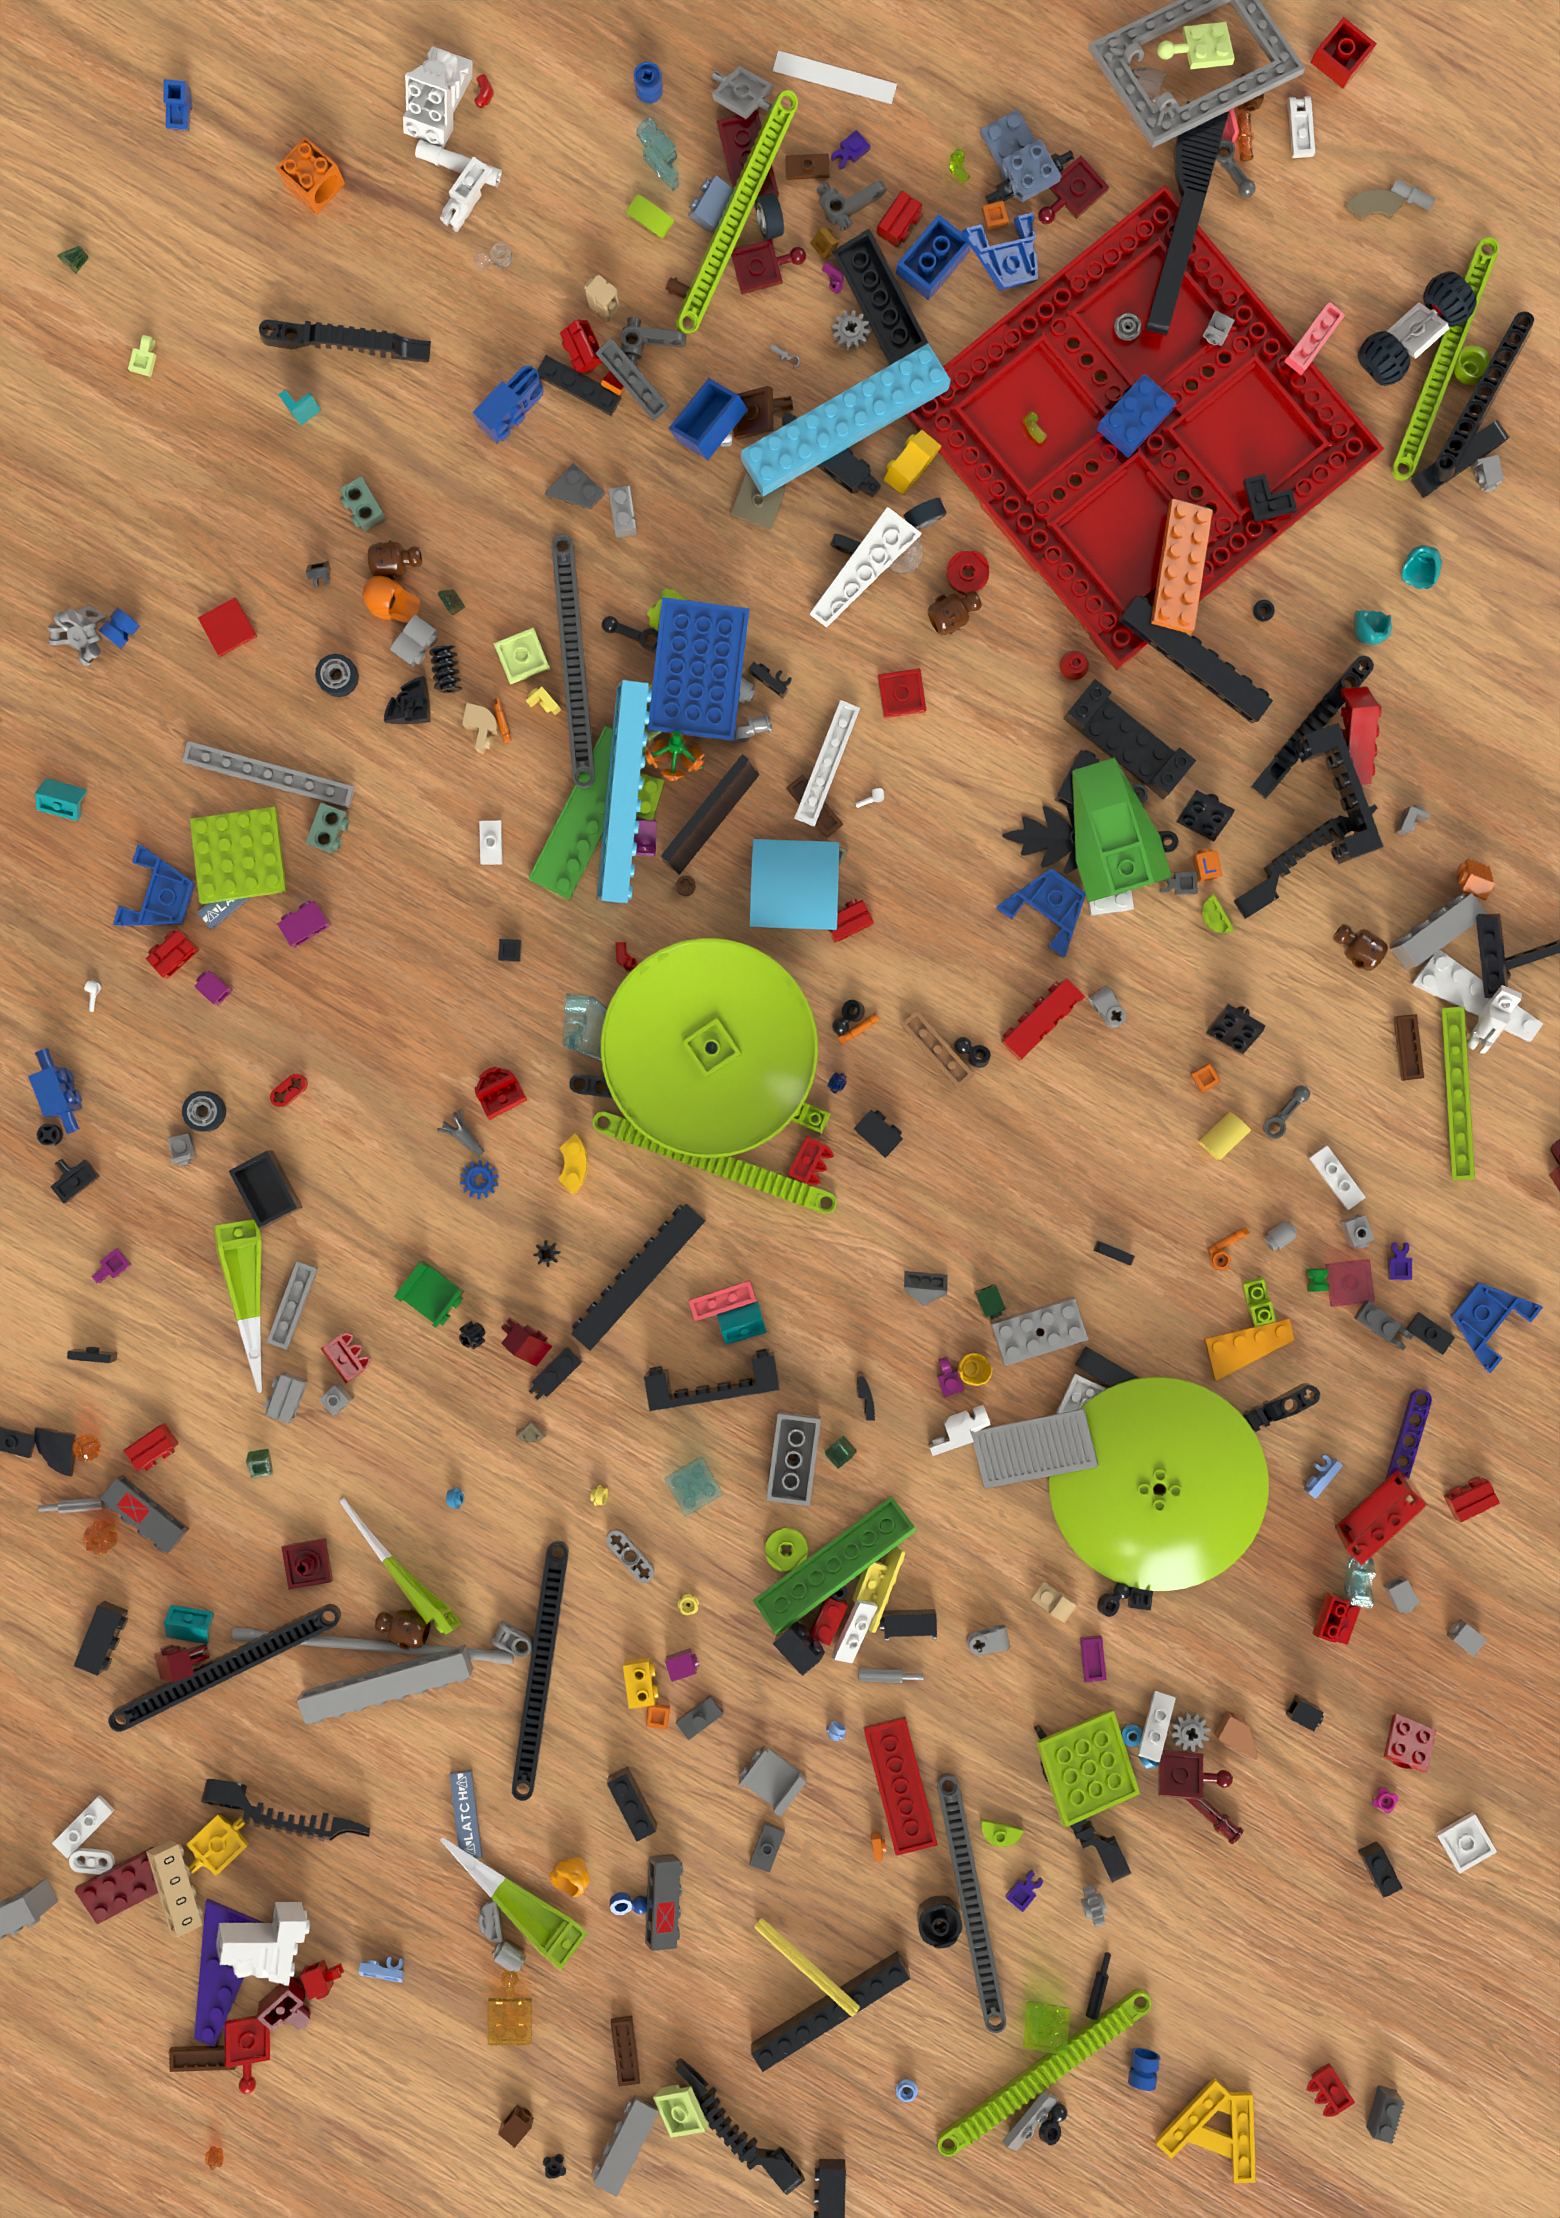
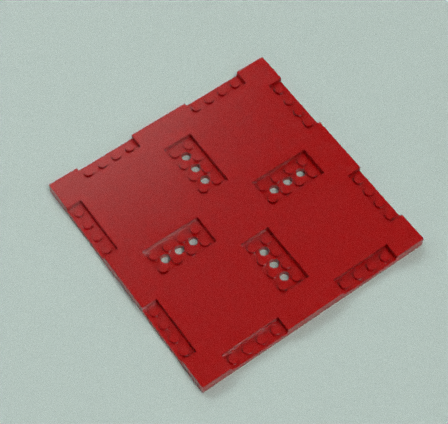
[905,185,1384,671]

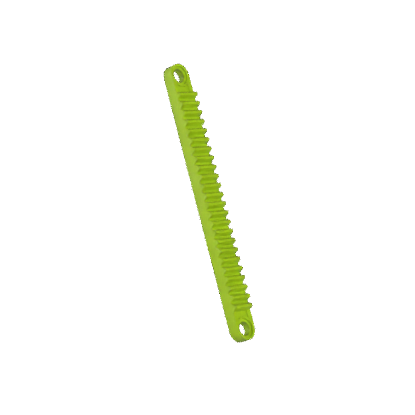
[676,90,798,334]
[1391,237,1499,481]
[592,1111,837,1214]
[937,1989,1152,2157]

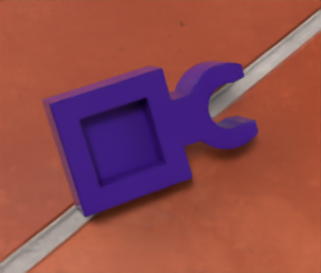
[831,130,870,170]
[1388,1243,1412,1280]
[1005,1870,1043,1912]

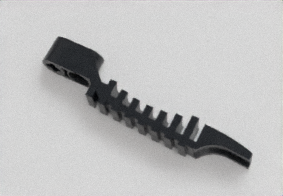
[259,320,431,362]
[1251,656,1374,799]
[1233,804,1378,919]
[1242,1383,1320,1432]
[1034,1725,1132,1883]
[201,1779,370,1842]
[675,2058,805,2195]

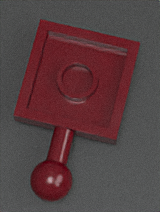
[1038,156,1109,225]
[731,239,806,294]
[1158,1750,1233,1800]

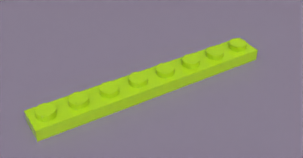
[1442,1007,1475,1180]

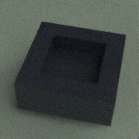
[498,939,522,962]

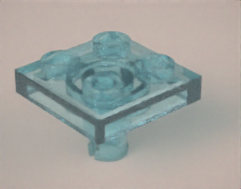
[664,1456,723,1517]

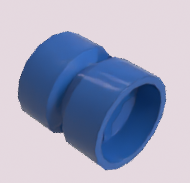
[634,62,663,103]
[99,607,140,648]
[1128,2048,1161,2091]

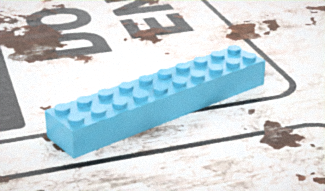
[741,343,951,496]
[596,680,652,903]

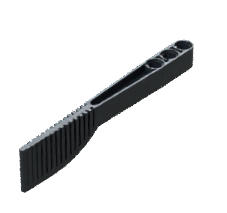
[1145,101,1229,336]

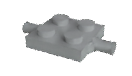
[712,66,773,119]

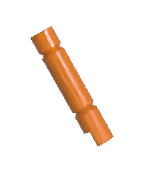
[493,698,512,743]
[838,1013,879,1045]
[1207,1227,1250,1255]

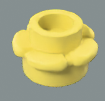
[591,1485,608,1506]
[678,1594,699,1615]

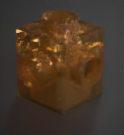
[83,1521,117,1554]

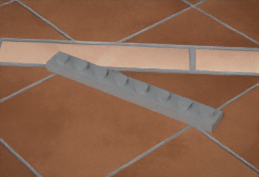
[182,741,355,808]

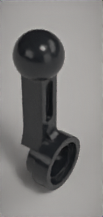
[602,616,658,651]

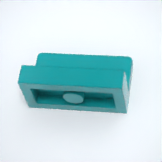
[278,390,321,426]
[35,779,87,821]
[717,1301,767,1345]
[164,1605,214,1644]

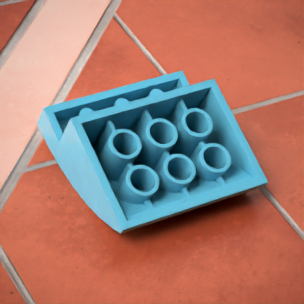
[750,839,839,930]

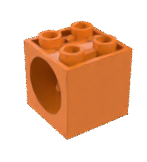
[276,136,345,215]

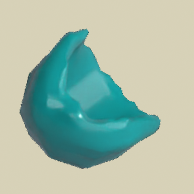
[1401,545,1442,589]
[1354,610,1392,645]

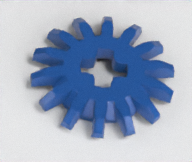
[460,1160,499,1199]

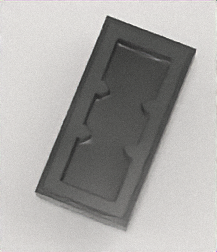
[749,1822,785,1873]

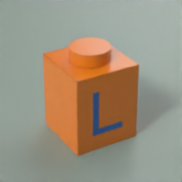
[1192,848,1223,883]

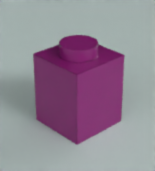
[194,971,233,1005]
[665,1648,700,1682]

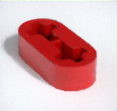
[270,1074,308,1107]

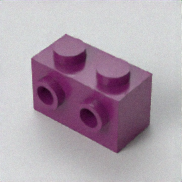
[277,901,331,948]

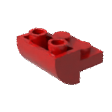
[1312,1592,1362,1645]

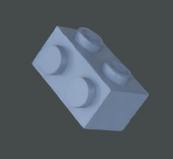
[688,175,733,232]

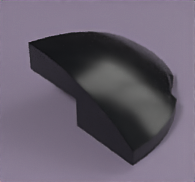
[384,676,430,724]
[35,1427,76,1476]

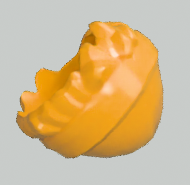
[548,1857,590,1897]

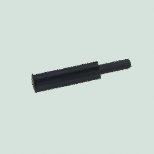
[1086,1952,1111,2020]

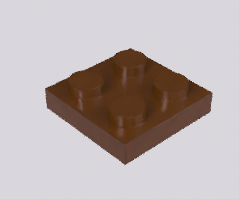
[733,386,774,440]

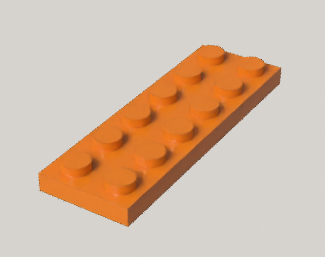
[1151,499,1213,634]

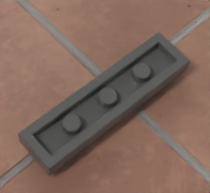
[596,338,670,421]

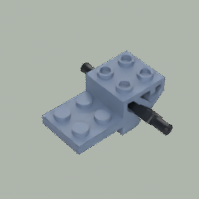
[980,109,1074,205]

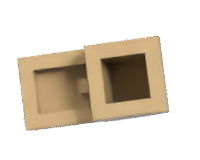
[1031,1581,1078,1623]

